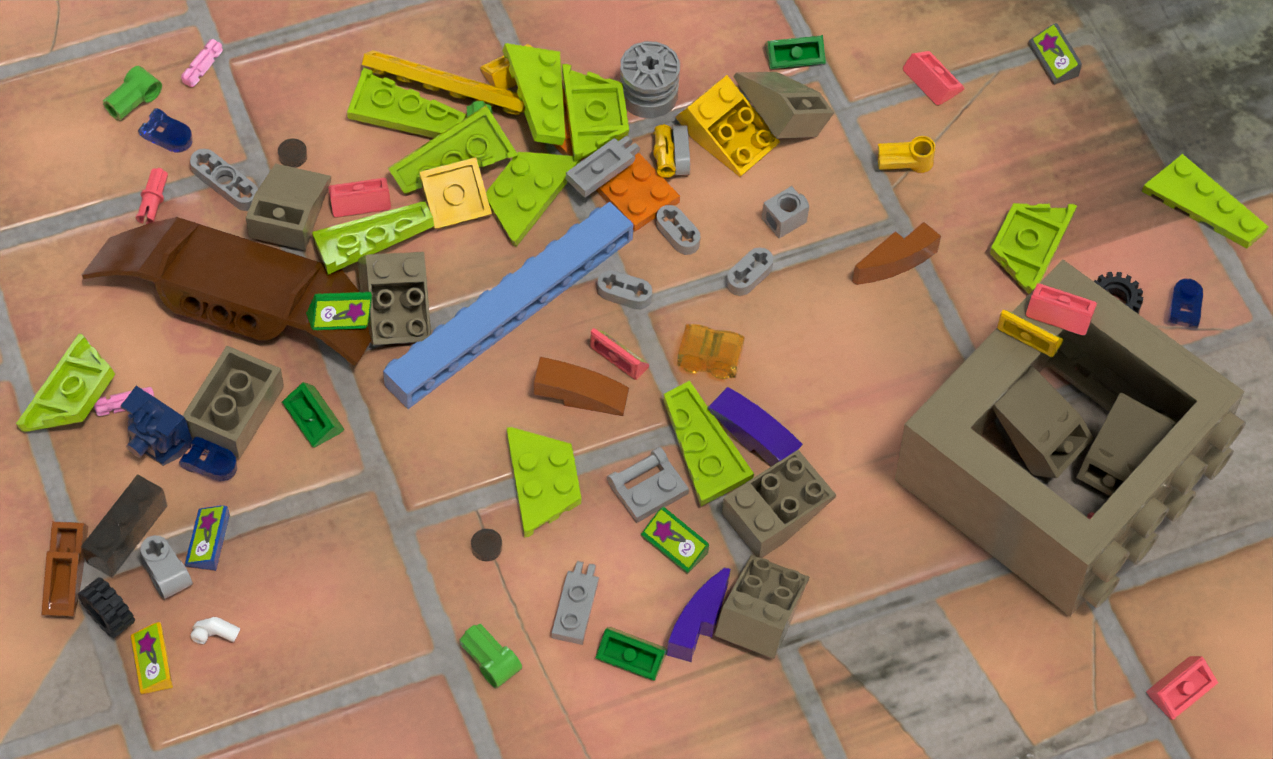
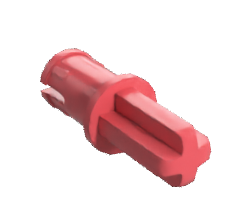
[136,168,168,224]

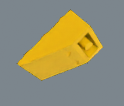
[675,75,780,177]

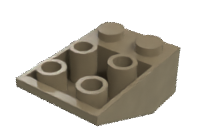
[733,72,834,139]
[246,163,331,250]
[358,252,431,345]
[992,366,1094,478]
[1076,393,1176,496]
[722,450,836,558]
[715,555,810,659]

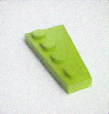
[312,201,434,274]

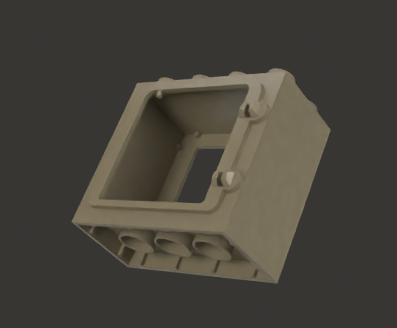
[895,259,1246,617]

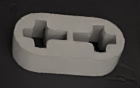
[672,125,690,175]
[656,205,701,255]
[727,247,773,296]
[597,270,652,309]

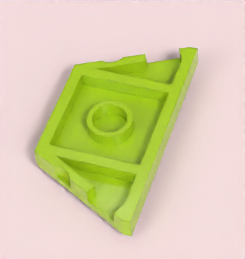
[562,64,629,161]
[486,152,581,247]
[990,203,1077,294]
[16,334,115,432]
[507,427,582,538]

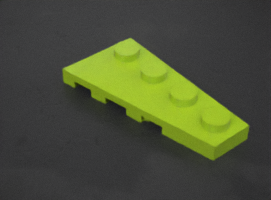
[502,43,565,145]
[347,67,466,138]
[388,105,518,193]
[1142,154,1269,249]
[663,381,754,507]

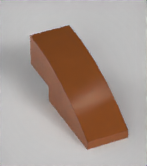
[852,222,941,285]
[534,357,629,416]
[41,521,88,617]

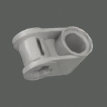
[141,535,193,600]

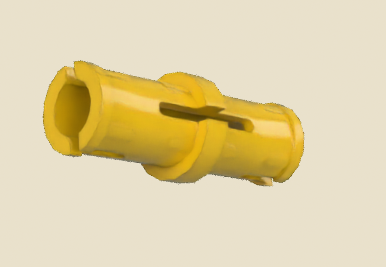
[653,124,676,178]

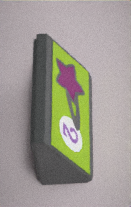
[1028,23,1082,84]

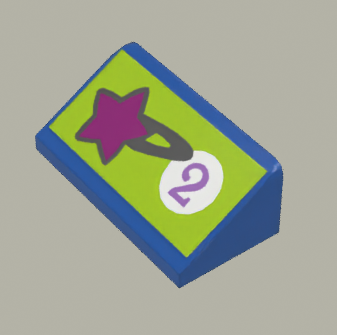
[185,505,230,571]

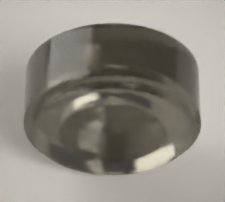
[278,138,308,168]
[471,529,502,561]

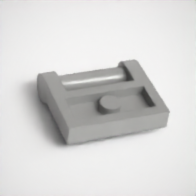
[607,447,689,523]

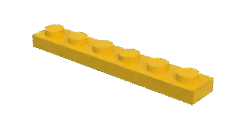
[362,50,526,115]

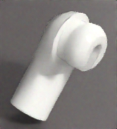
[191,617,240,644]

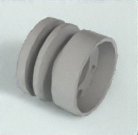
[620,41,680,118]

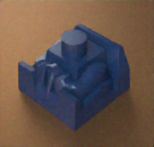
[121,385,194,466]

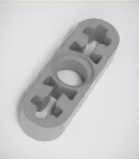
[190,149,258,211]

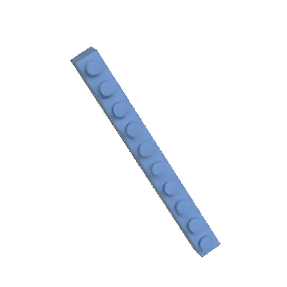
[383,202,633,409]

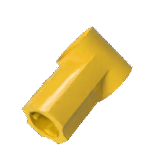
[877,136,936,173]

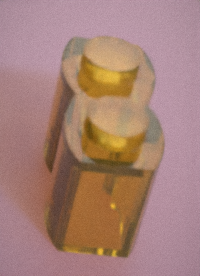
[677,324,745,379]

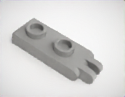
[566,136,640,197]
[552,561,599,645]

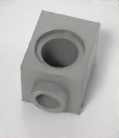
[762,186,809,239]

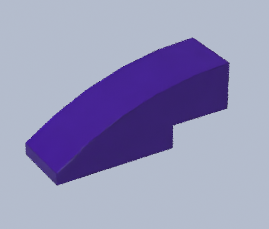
[707,387,803,467]
[667,567,731,662]

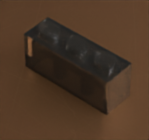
[81,474,168,578]

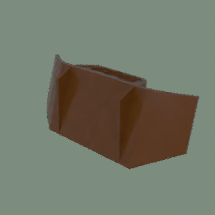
[82,217,371,366]

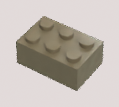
[182,346,284,459]

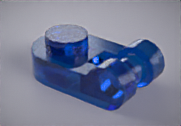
[138,108,193,153]
[1168,279,1203,329]
[179,437,238,481]

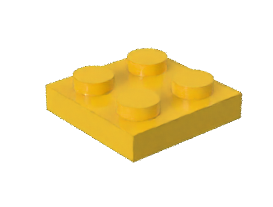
[419,157,492,230]

